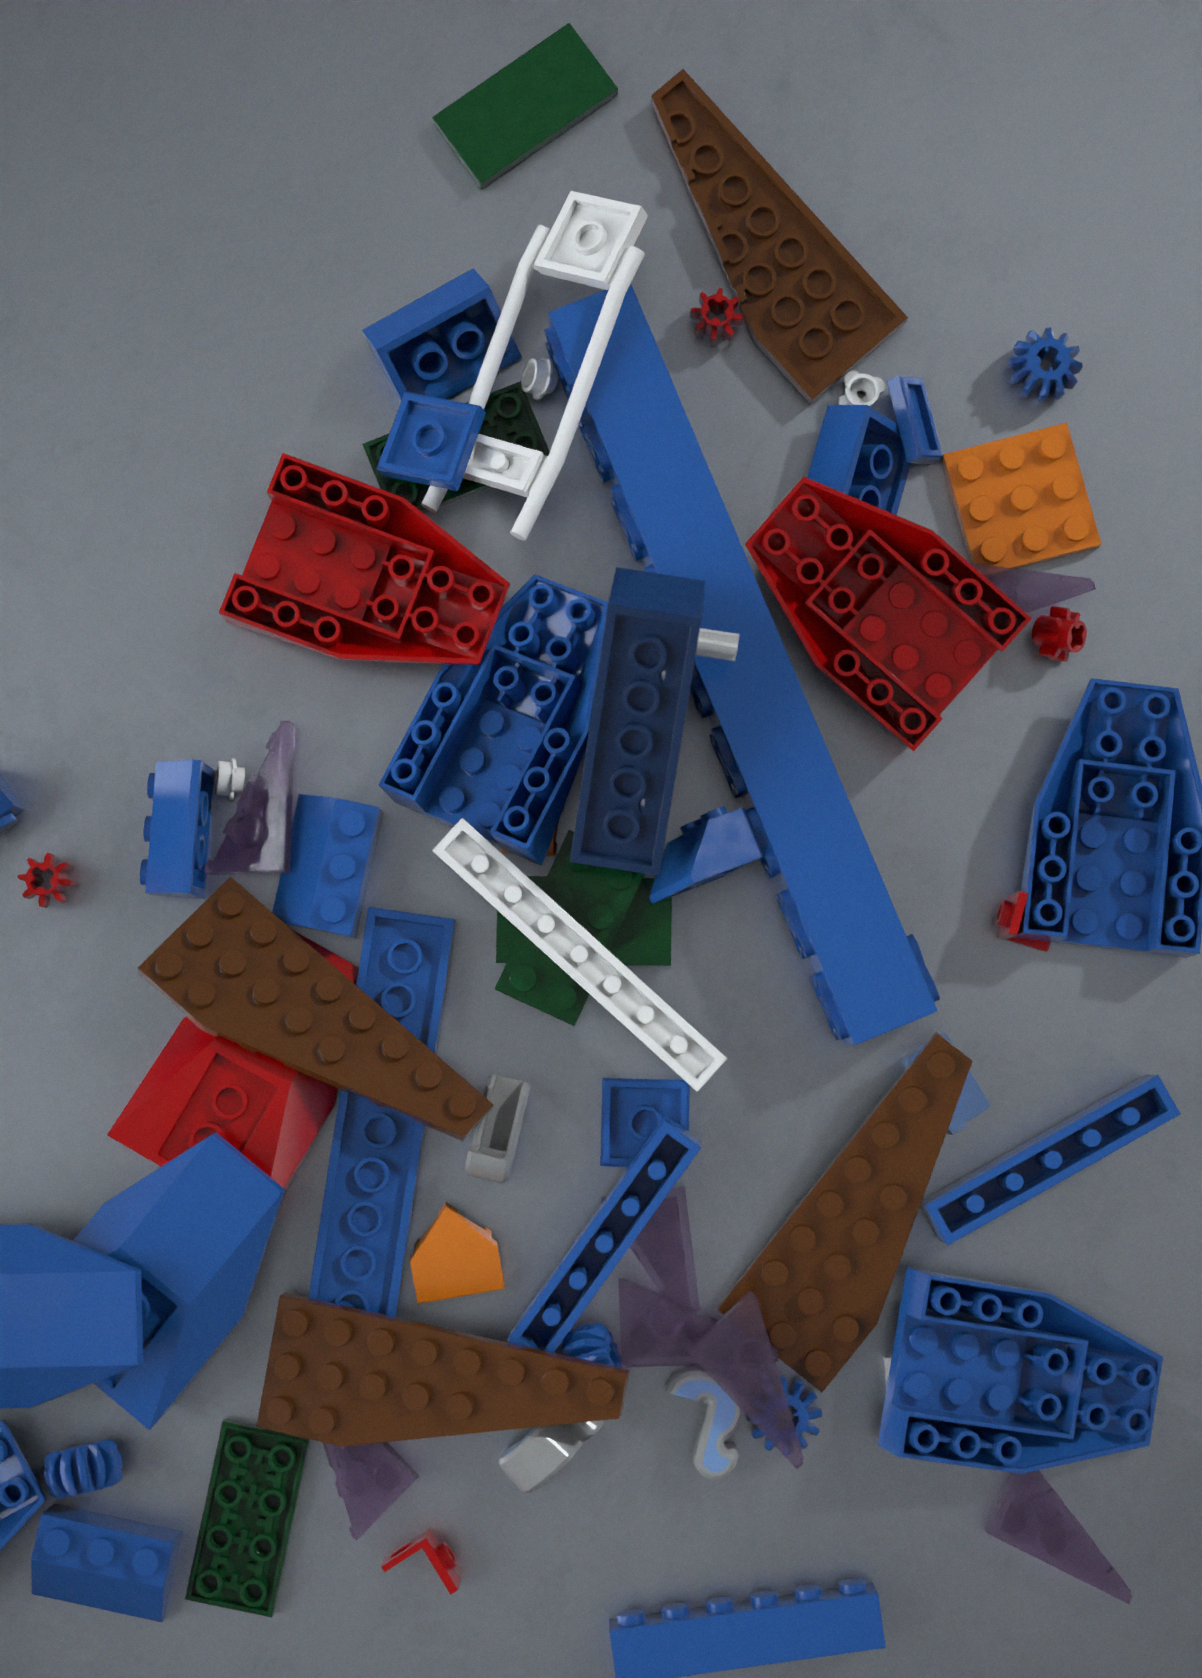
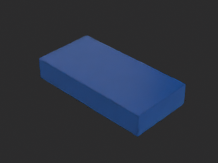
[887,375,943,464]

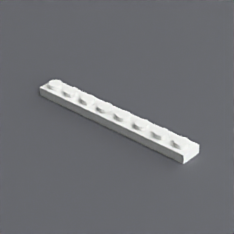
[432,818,727,1092]

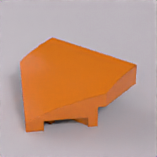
[410,1202,505,1304]

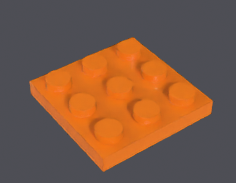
[941,423,1102,577]

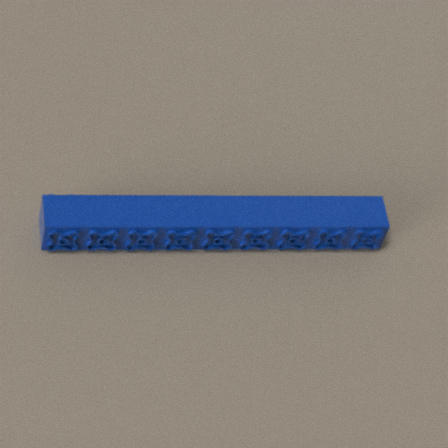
[544,284,940,1046]

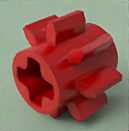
[689,288,743,346]
[1032,606,1087,662]
[17,853,76,908]

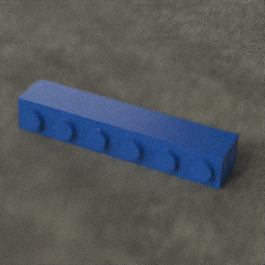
[920,1074,1180,1246]
[507,1115,702,1353]
[609,1578,886,1678]

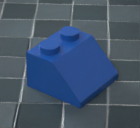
[649,806,764,904]

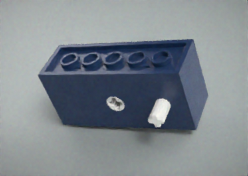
[570,567,739,876]

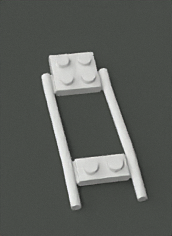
[421,191,648,541]

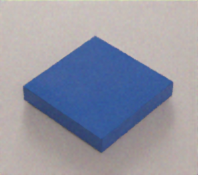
[376,392,486,491]
[600,1078,690,1169]

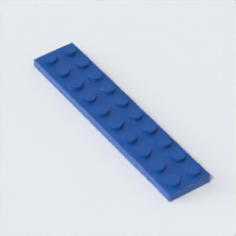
[308,907,456,1317]

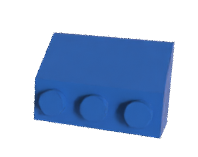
[362,268,522,401]
[807,405,911,515]
[140,759,216,899]
[272,794,384,939]
[31,1504,183,1622]

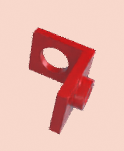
[995,891,1051,952]
[380,1528,461,1595]

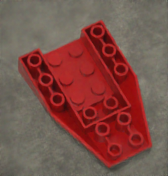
[219,453,510,665]
[745,476,1032,751]
[107,929,359,1194]

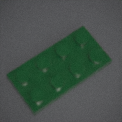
[495,830,645,1027]

